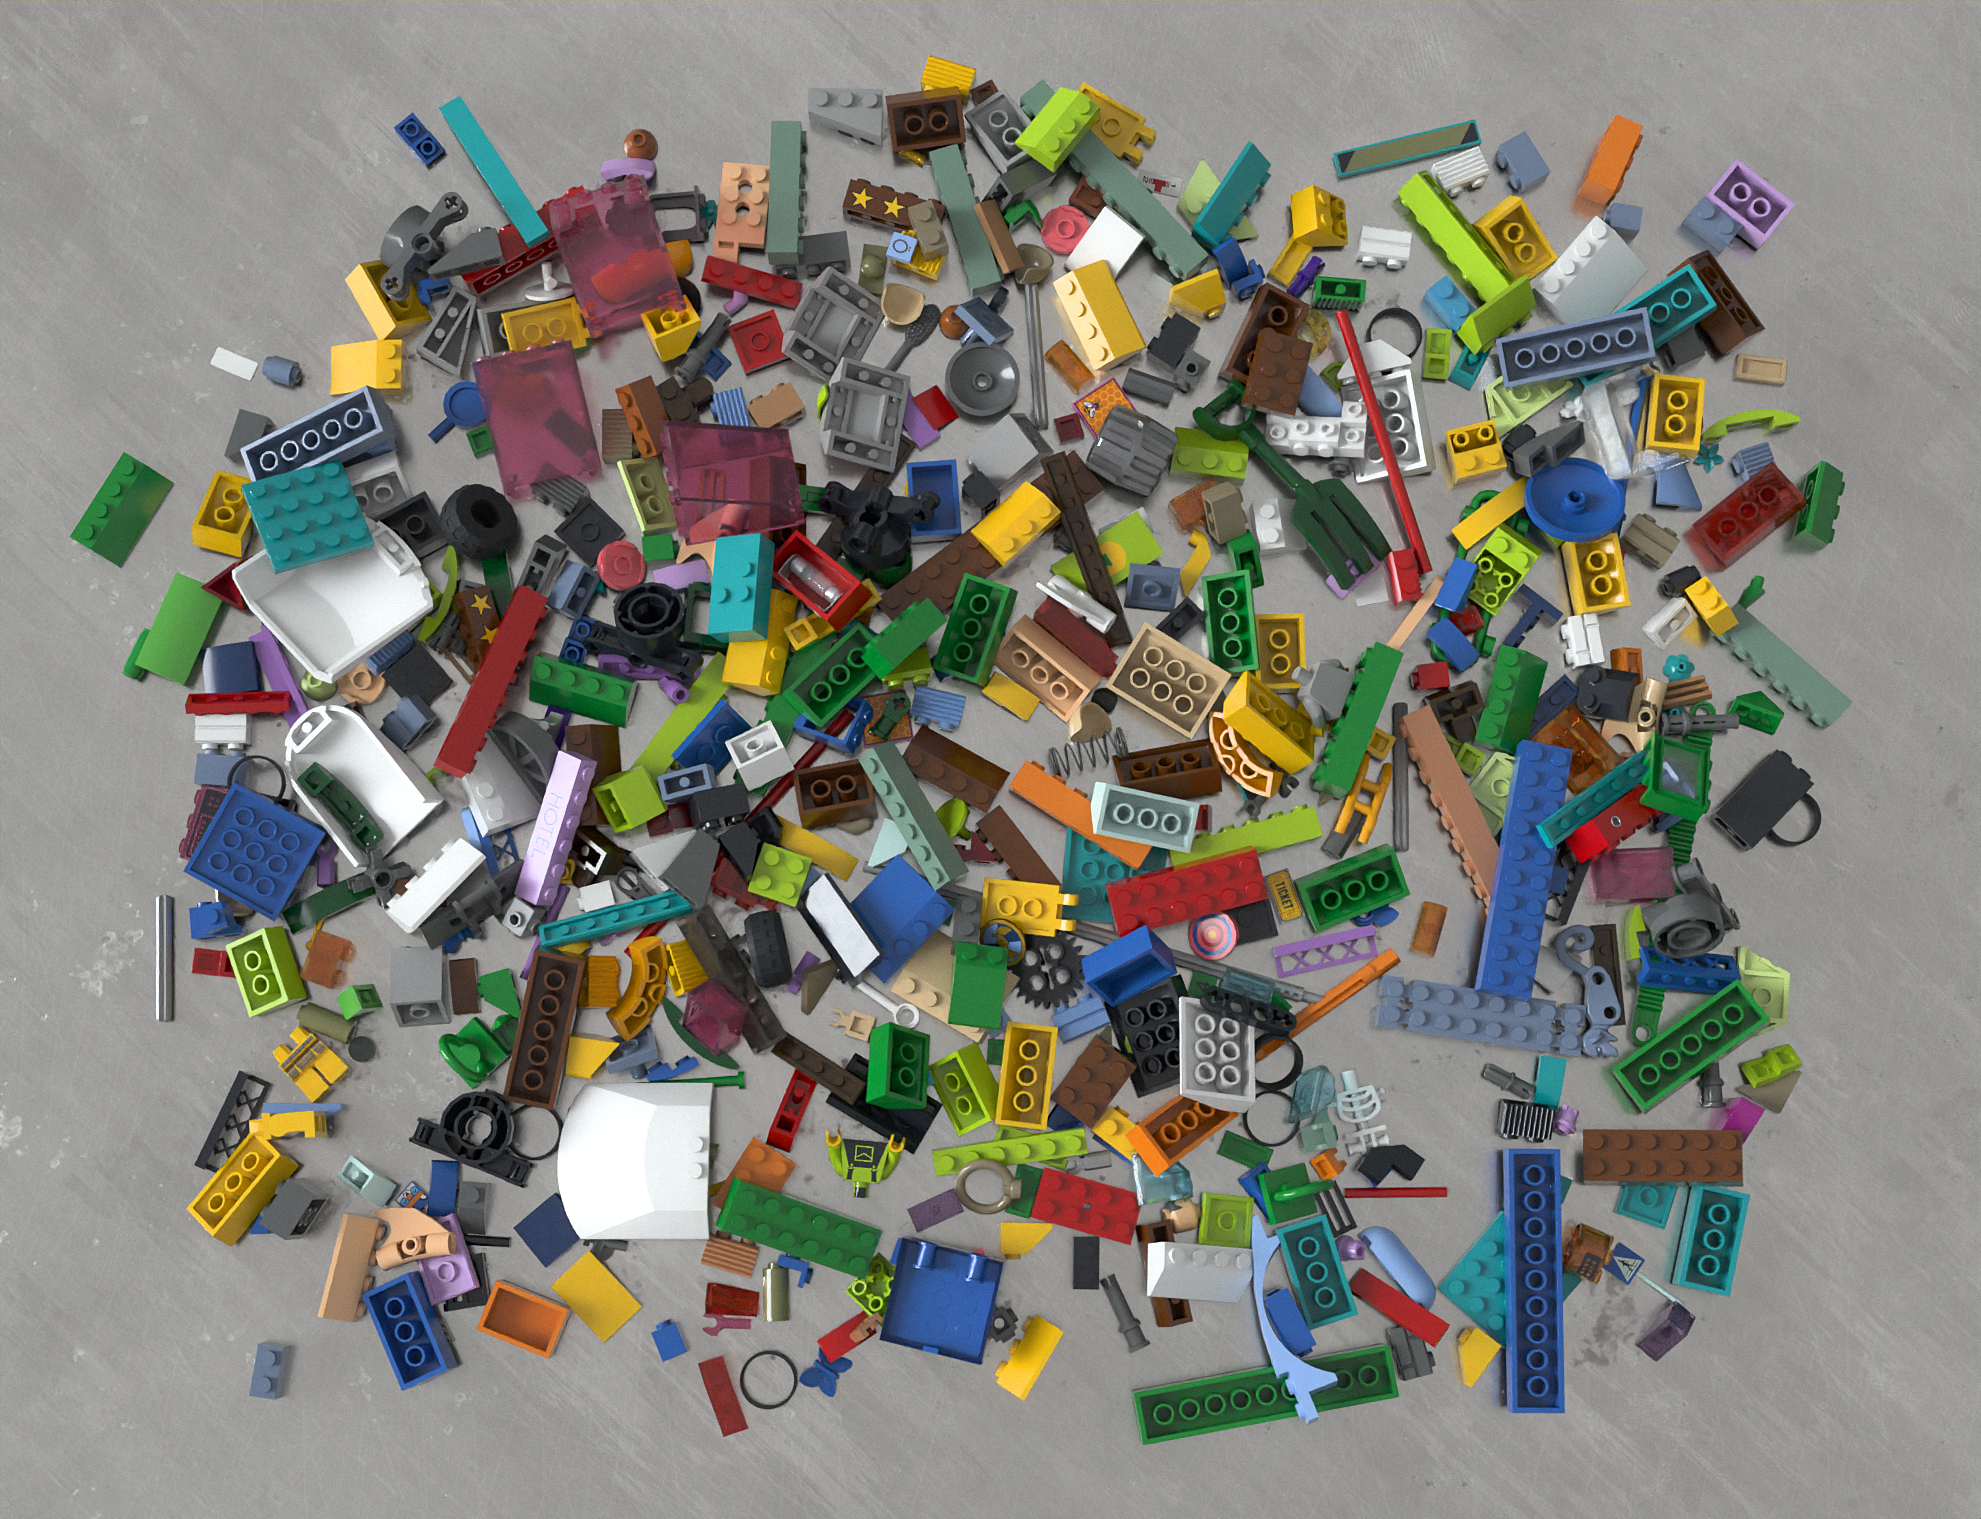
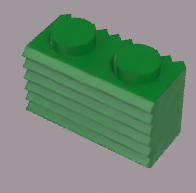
[1312,276,1366,311]

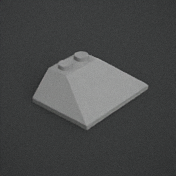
[782,266,884,382]
[819,357,911,473]

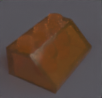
[1530,703,1622,796]

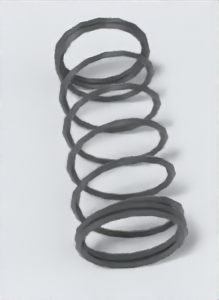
[1048,727,1129,778]

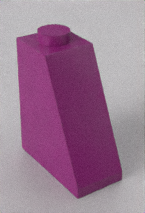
[1713,1097,1765,1144]

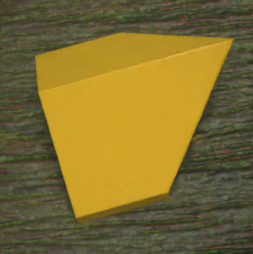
[565,1032,620,1079]

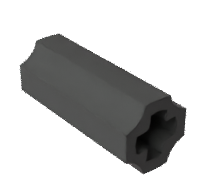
[1122,368,1176,405]
[1322,810,1367,859]

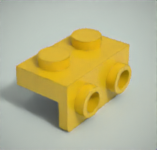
[1091,1105,1140,1162]

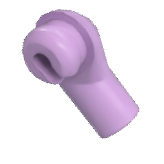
[723,291,748,316]

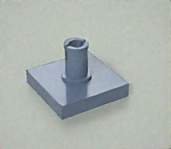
[954,297,1014,346]
[1124,561,1180,611]
[605,1024,658,1079]

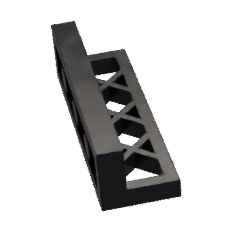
[1545,841,1591,926]
[194,1070,273,1173]

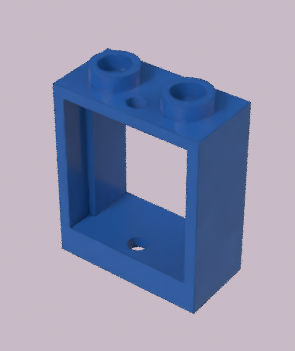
[793,696,874,754]
[1263,1286,1316,1358]

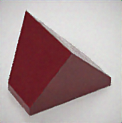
[201,556,253,611]

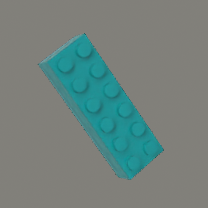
[1578,264,1717,393]

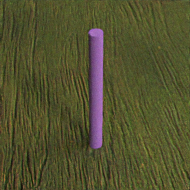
[520,884,570,981]

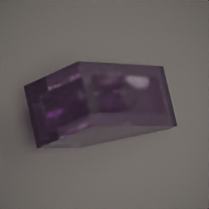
[1637,1301,1696,1362]

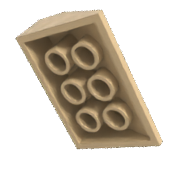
[1105,622,1231,740]
[891,929,1020,1044]

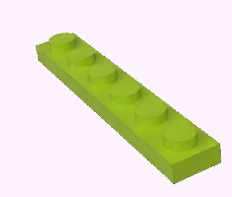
[932,1127,1088,1176]

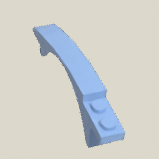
[1251,1215,1338,1425]

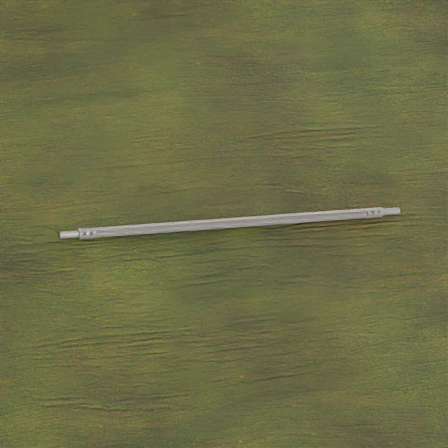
[863,861,1325,1004]

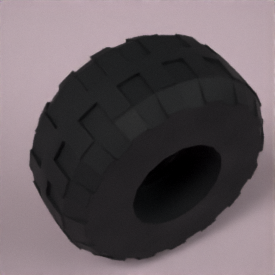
[440,484,517,560]
[744,910,793,988]

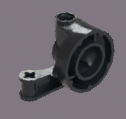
[818,481,940,571]
[582,582,704,684]
[408,1088,534,1188]

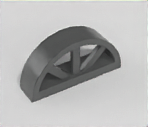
[486,711,559,806]

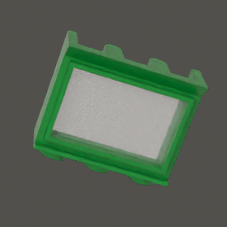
[1639,729,1713,822]

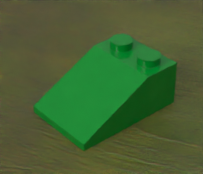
[947,941,1008,1030]

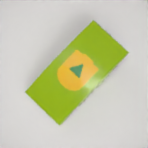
[1050,511,1164,593]

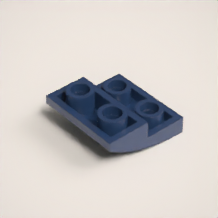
[200,641,261,693]
[513,1192,580,1268]

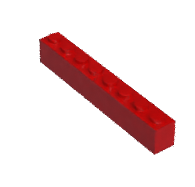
[433,585,548,779]

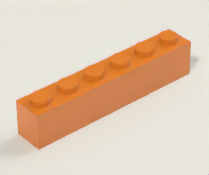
[1009,760,1152,871]

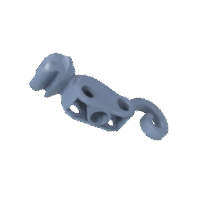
[1555,925,1621,1058]

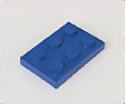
[671,699,753,775]

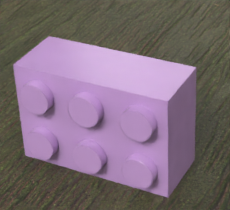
[1706,159,1795,249]

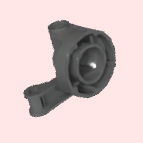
[379,192,469,302]
[1641,858,1741,958]

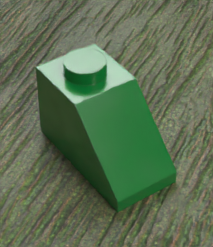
[1226,528,1264,588]
[477,968,522,1019]

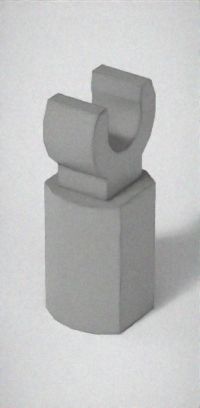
[1065,1150,1112,1175]

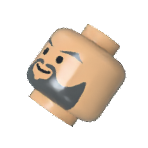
[1161,1197,1201,1234]

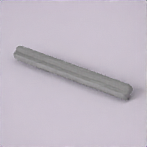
[156,895,172,1022]

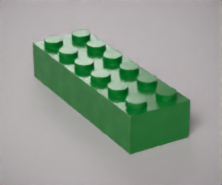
[1312,642,1404,799]
[1613,979,1770,1115]
[716,1176,883,1280]

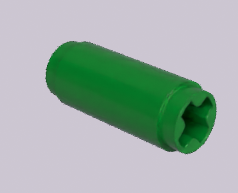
[122,628,150,681]

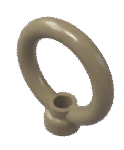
[955,1159,1022,1215]

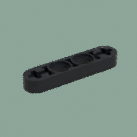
[1200,986,1297,1036]

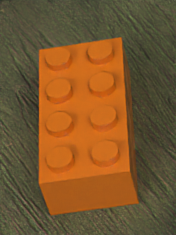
[1125,1094,1239,1177]

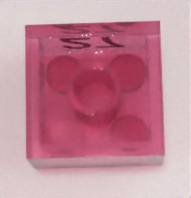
[682,978,746,1057]

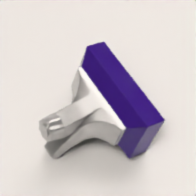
[530,705,574,750]

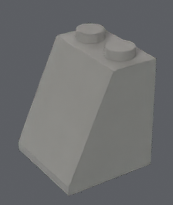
[965,413,1054,490]
[390,945,450,1027]

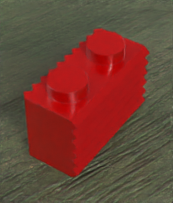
[1386,548,1423,606]

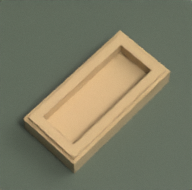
[1734,353,1788,386]

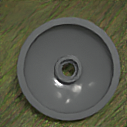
[945,342,1020,416]

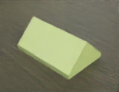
[617,457,682,536]

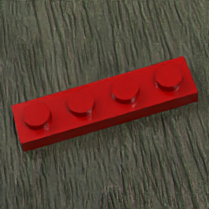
[701,255,803,309]
[185,691,292,716]

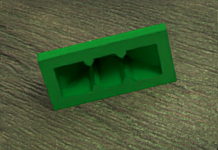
[1728,691,1784,734]

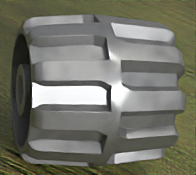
[1086,405,1178,496]

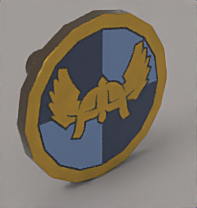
[979,918,1027,966]

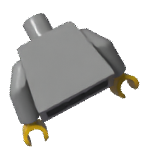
[1292,659,1355,738]

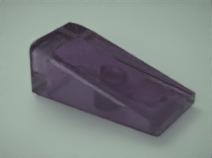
[907,1188,964,1233]

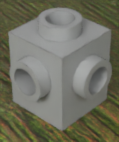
[501,897,547,938]

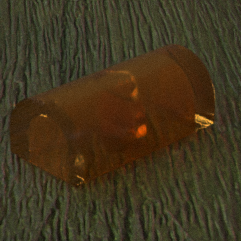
[1044,339,1095,394]
[1409,901,1448,957]

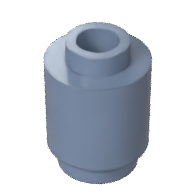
[262,355,302,386]

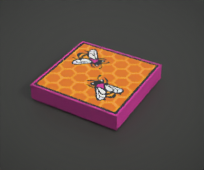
[1072,377,1138,438]
[859,689,914,748]

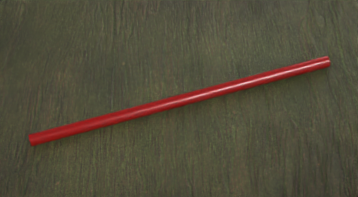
[624,709,855,958]

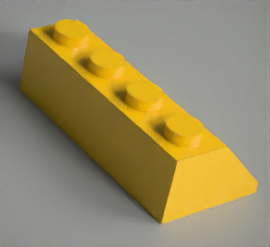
[1053,259,1147,371]
[721,589,798,696]
[1223,670,1315,775]
[995,1021,1058,1131]
[187,1133,299,1247]

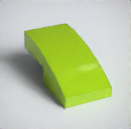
[1422,327,1452,380]
[1442,731,1486,777]
[1624,905,1646,961]
[1741,1044,1803,1089]

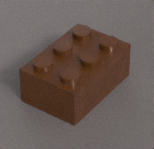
[885,86,966,152]
[1241,330,1313,419]
[792,759,878,829]
[1050,1034,1138,1128]

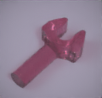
[702,1309,751,1336]

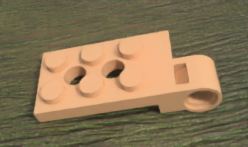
[712,162,770,264]

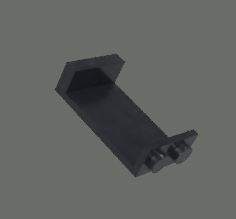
[1710,749,1814,851]

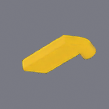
[1179,529,1211,598]

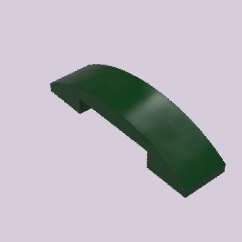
[482,548,514,622]
[297,762,385,854]
[282,871,381,935]
[662,996,741,1070]

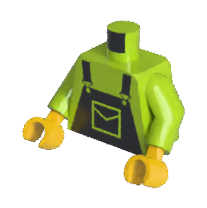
[826,1129,906,1198]

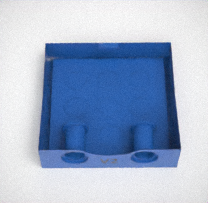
[183,781,327,921]
[879,1235,1007,1365]

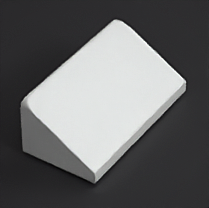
[1642,596,1698,650]

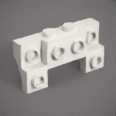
[1265,401,1368,458]

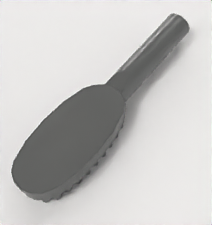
[884,304,941,372]

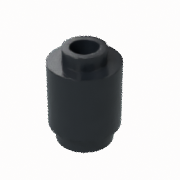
[1501,424,1537,461]
[1662,565,1702,598]

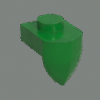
[1004,199,1043,231]
[492,1014,519,1052]

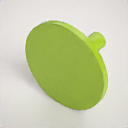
[935,798,972,840]

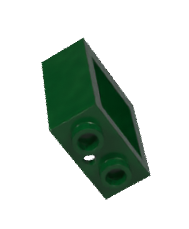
[680,581,729,654]

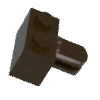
[656,376,714,437]
[1424,680,1485,742]
[569,827,627,888]

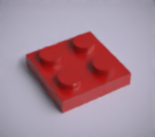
[728,309,790,374]

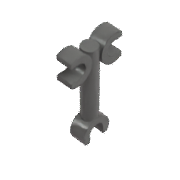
[1240,761,1300,821]

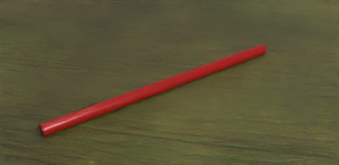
[1335,309,1433,574]

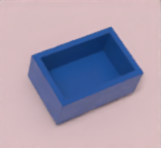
[906,459,962,543]
[1081,925,1177,1007]

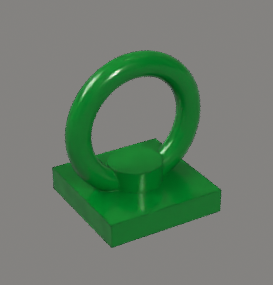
[438,1016,510,1090]
[1257,1162,1334,1225]

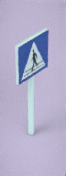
[1602,1242,1685,1307]

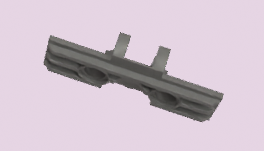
[418,859,524,950]

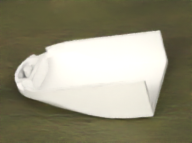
[284,705,444,867]

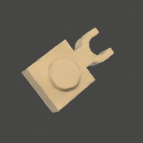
[829,1008,877,1043]

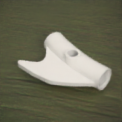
[1036,575,1117,634]

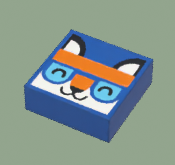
[395,1181,429,1211]

